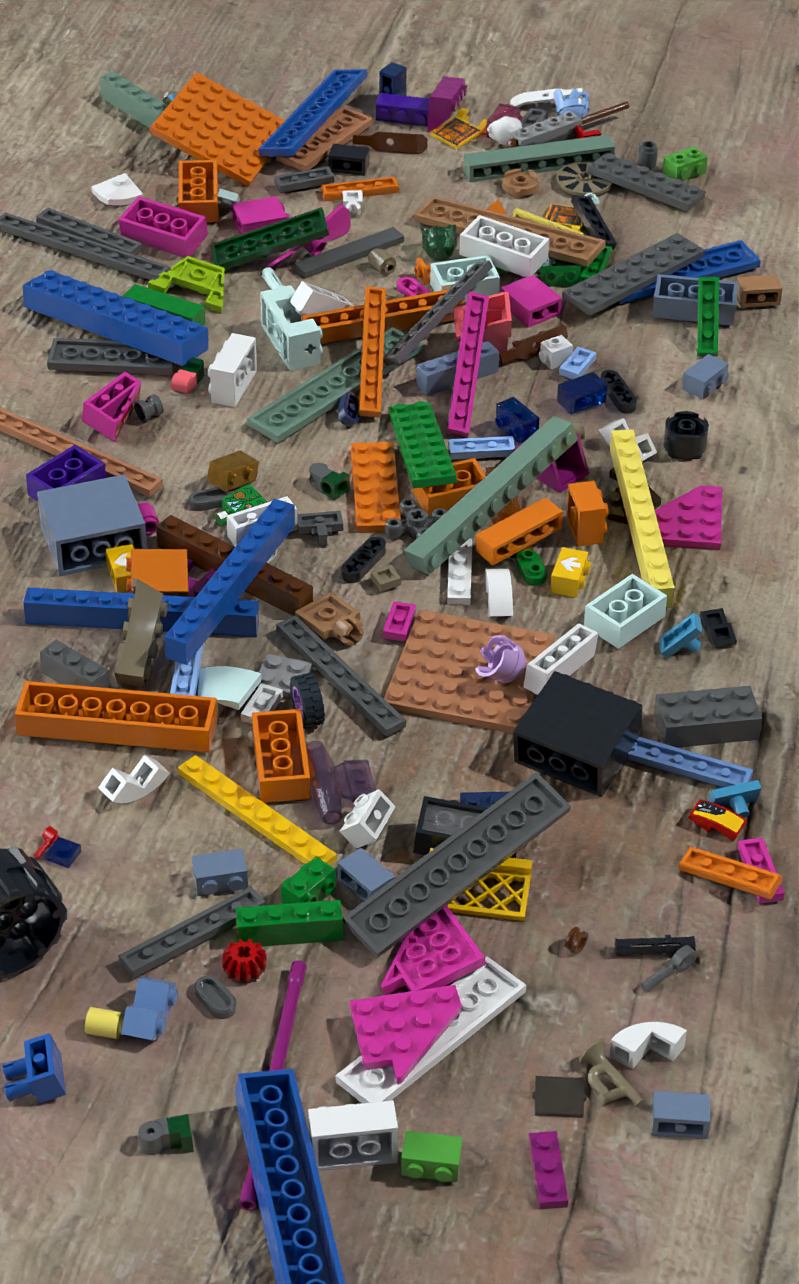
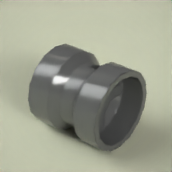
[134,394,163,422]

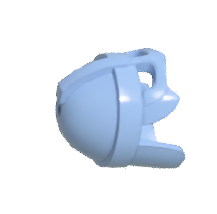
[553,89,589,118]

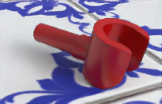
[33,826,60,860]

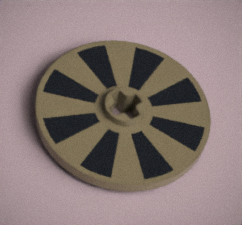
[556,162,613,196]

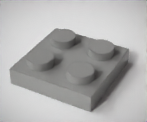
[253,654,313,700]

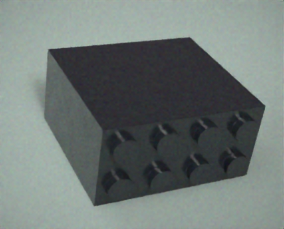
[513,671,642,797]

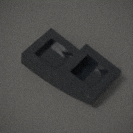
[699,608,737,648]

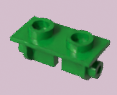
[540,266,581,286]

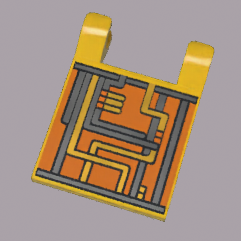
[430,108,491,149]
[545,204,584,232]

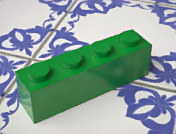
[122,284,206,326]
[236,900,343,947]

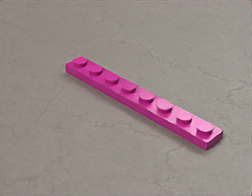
[447,291,489,438]

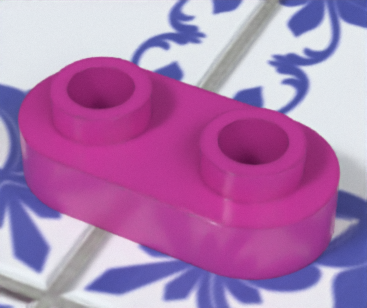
[397,277,430,297]

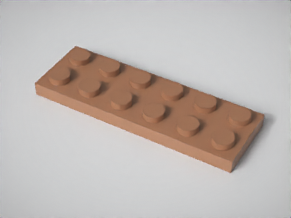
[276,106,373,171]

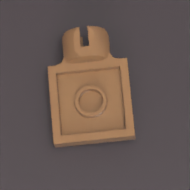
[295,592,364,646]

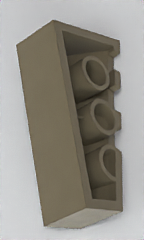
[114,578,168,688]

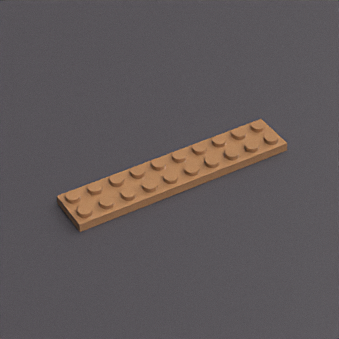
[414,196,605,267]

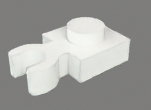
[343,191,363,215]

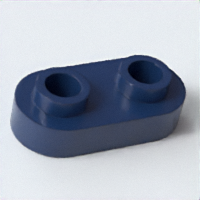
[338,391,360,427]

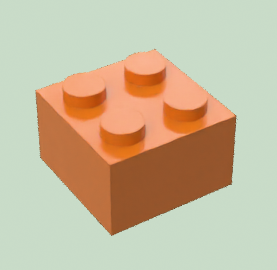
[566,481,609,546]

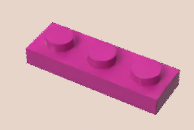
[737,838,785,904]

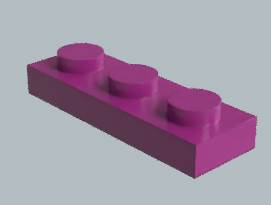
[528,1131,568,1209]

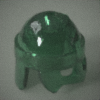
[421,225,457,261]

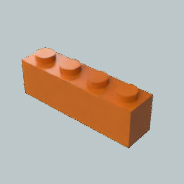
[476,497,563,565]

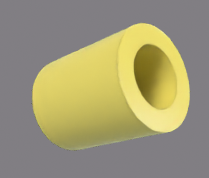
[85,1007,124,1039]

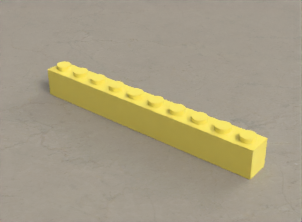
[610,429,675,607]

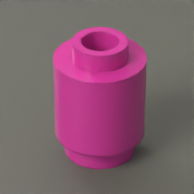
[137,502,159,535]

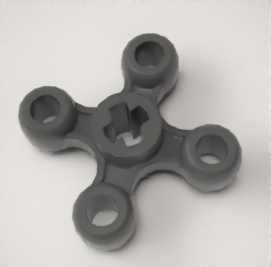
[385,498,447,539]

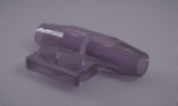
[306,741,376,825]

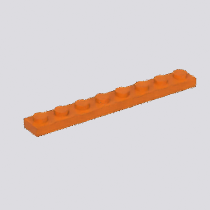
[359,286,386,418]

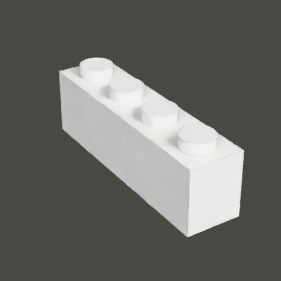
[523,623,598,695]

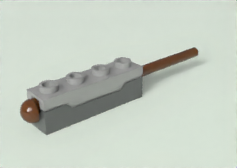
[506,101,629,148]

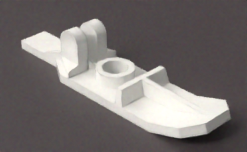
[510,88,583,108]

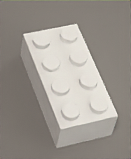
[459,215,549,277]

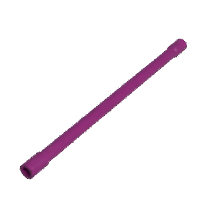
[239,960,307,1210]

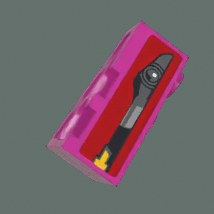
[82,372,141,442]

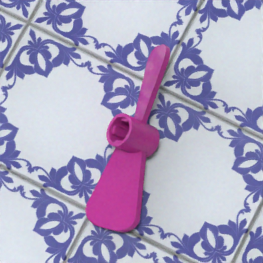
[267,205,351,268]

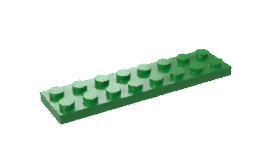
[388,401,457,489]

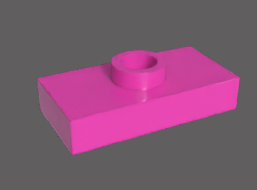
[383,601,416,642]

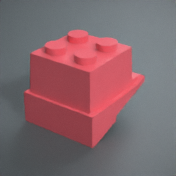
[453,292,512,353]

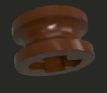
[564,927,588,954]

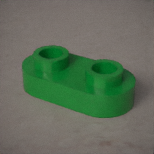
[516,549,547,586]

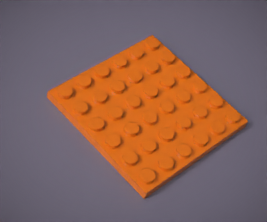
[149,72,285,187]

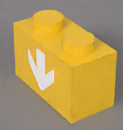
[106,544,134,593]
[550,547,591,598]

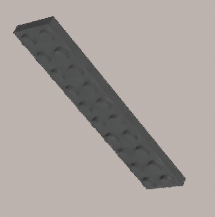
[343,772,571,958]

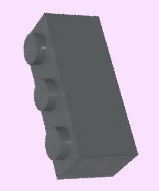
[40,640,110,688]

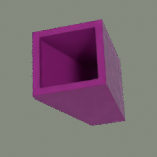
[513,434,590,492]

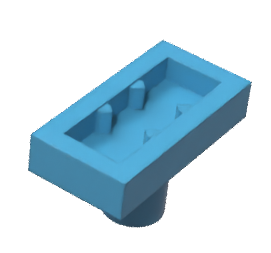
[659,613,702,658]
[708,780,762,818]

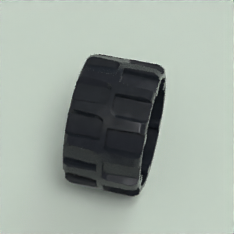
[0,846,67,979]

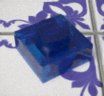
[46,837,81,868]

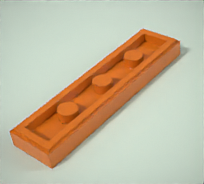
[321,177,399,201]
[678,846,783,899]

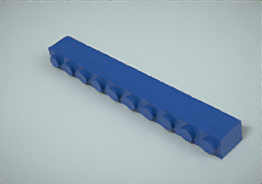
[164,499,295,665]
[23,587,259,637]

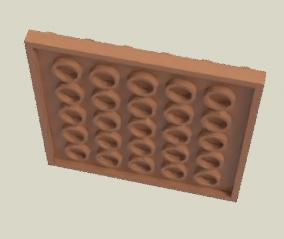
[384,609,555,734]

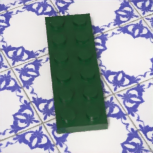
[210,207,330,271]

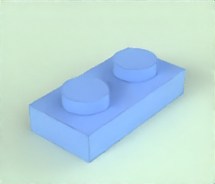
[559,347,596,381]

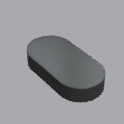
[189,487,232,511]
[194,976,236,1019]

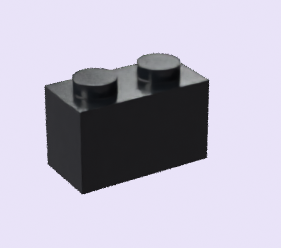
[328,144,370,176]

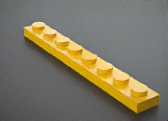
[178,755,337,866]

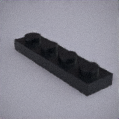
[571,195,617,250]

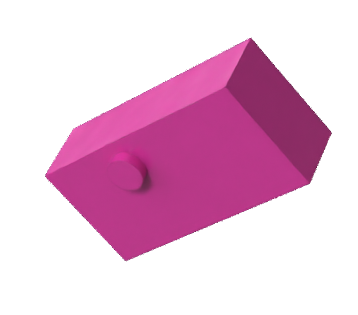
[118,196,208,257]

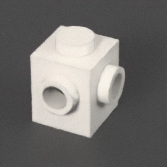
[539,335,573,369]

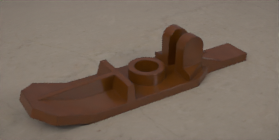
[353,132,428,153]
[499,324,568,364]

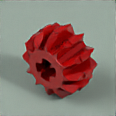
[222,939,267,983]

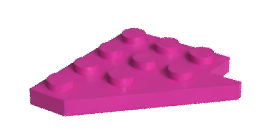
[655,486,722,550]

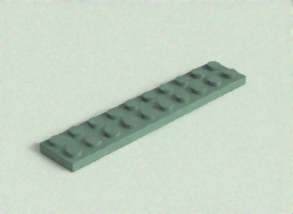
[247,327,423,443]

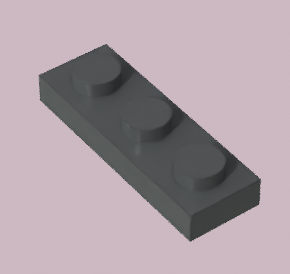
[274,166,334,193]

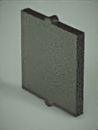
[532,1076,587,1118]

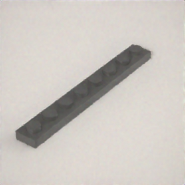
[383,260,493,366]
[276,615,406,737]

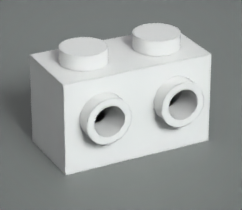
[340,789,396,849]

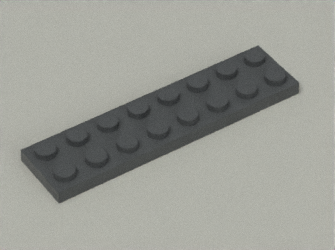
[562,233,705,316]

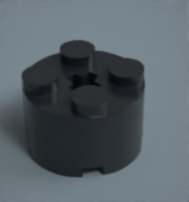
[664,411,709,459]

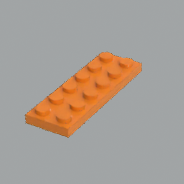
[351,441,401,533]

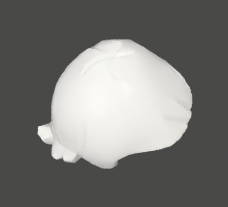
[488,116,522,145]

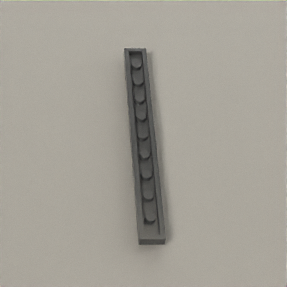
[0,212,170,280]

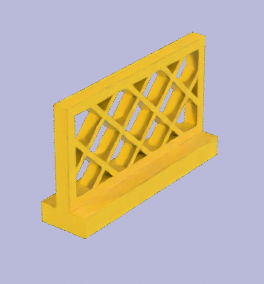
[430,848,532,921]

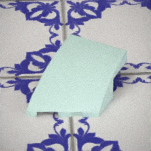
[197,666,262,716]

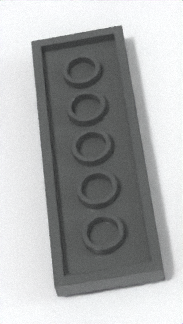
[587,153,706,211]
[47,338,175,375]

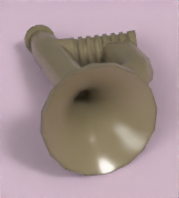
[579,1039,644,1107]

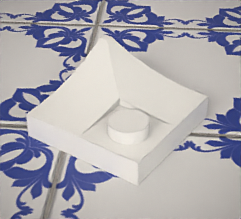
[91,173,144,205]

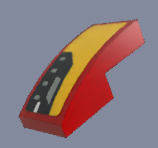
[687,799,747,841]

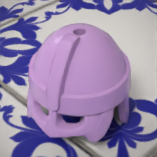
[475,635,527,683]

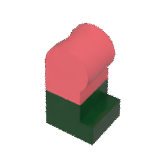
[171,357,204,394]

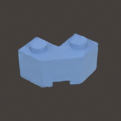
[121,977,178,1040]

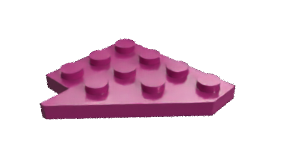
[381,906,487,995]
[349,985,461,1084]

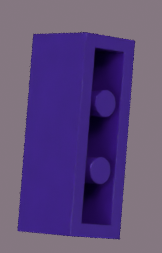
[375,93,430,126]

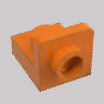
[414,258,431,285]

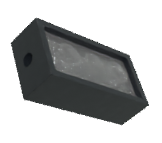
[413,796,517,858]

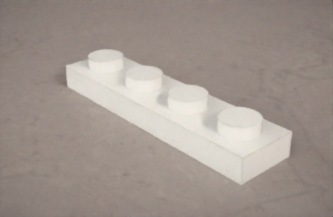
[447,539,472,605]

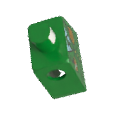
[215,484,267,527]

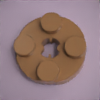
[502,169,540,199]

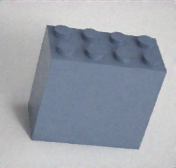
[37,474,147,576]

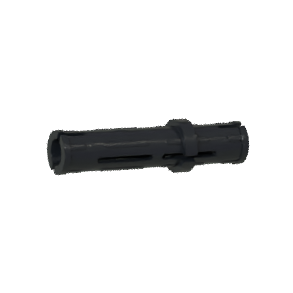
[615,935,695,956]

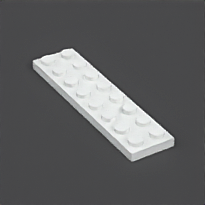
[336,956,526,1104]

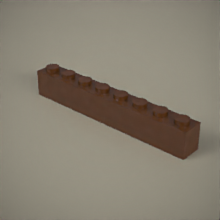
[156,515,313,616]

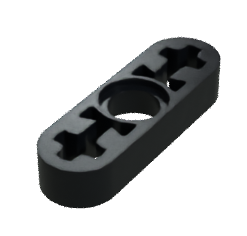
[600,370,637,414]
[342,536,386,583]

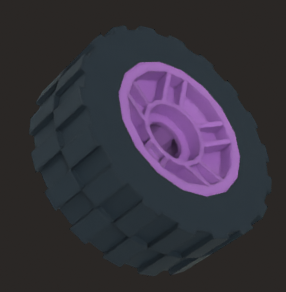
[290,672,325,729]

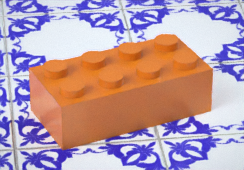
[179,160,219,223]
[252,709,311,803]

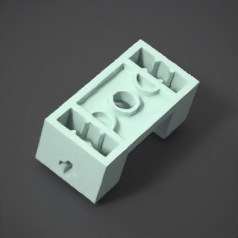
[260,285,323,371]

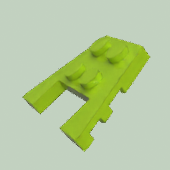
[148,256,225,313]

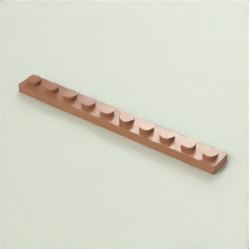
[0,408,163,497]

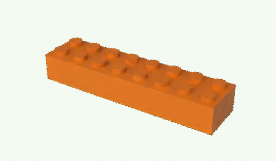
[15,681,218,753]

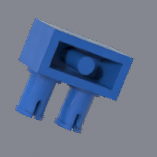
[2,1033,66,1103]

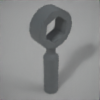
[641,945,697,993]

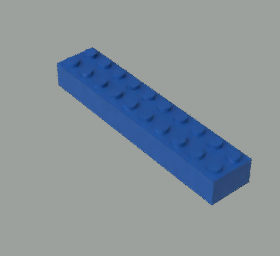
[23,270,209,366]
[235,1069,345,1284]

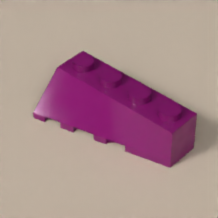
[427,76,468,133]

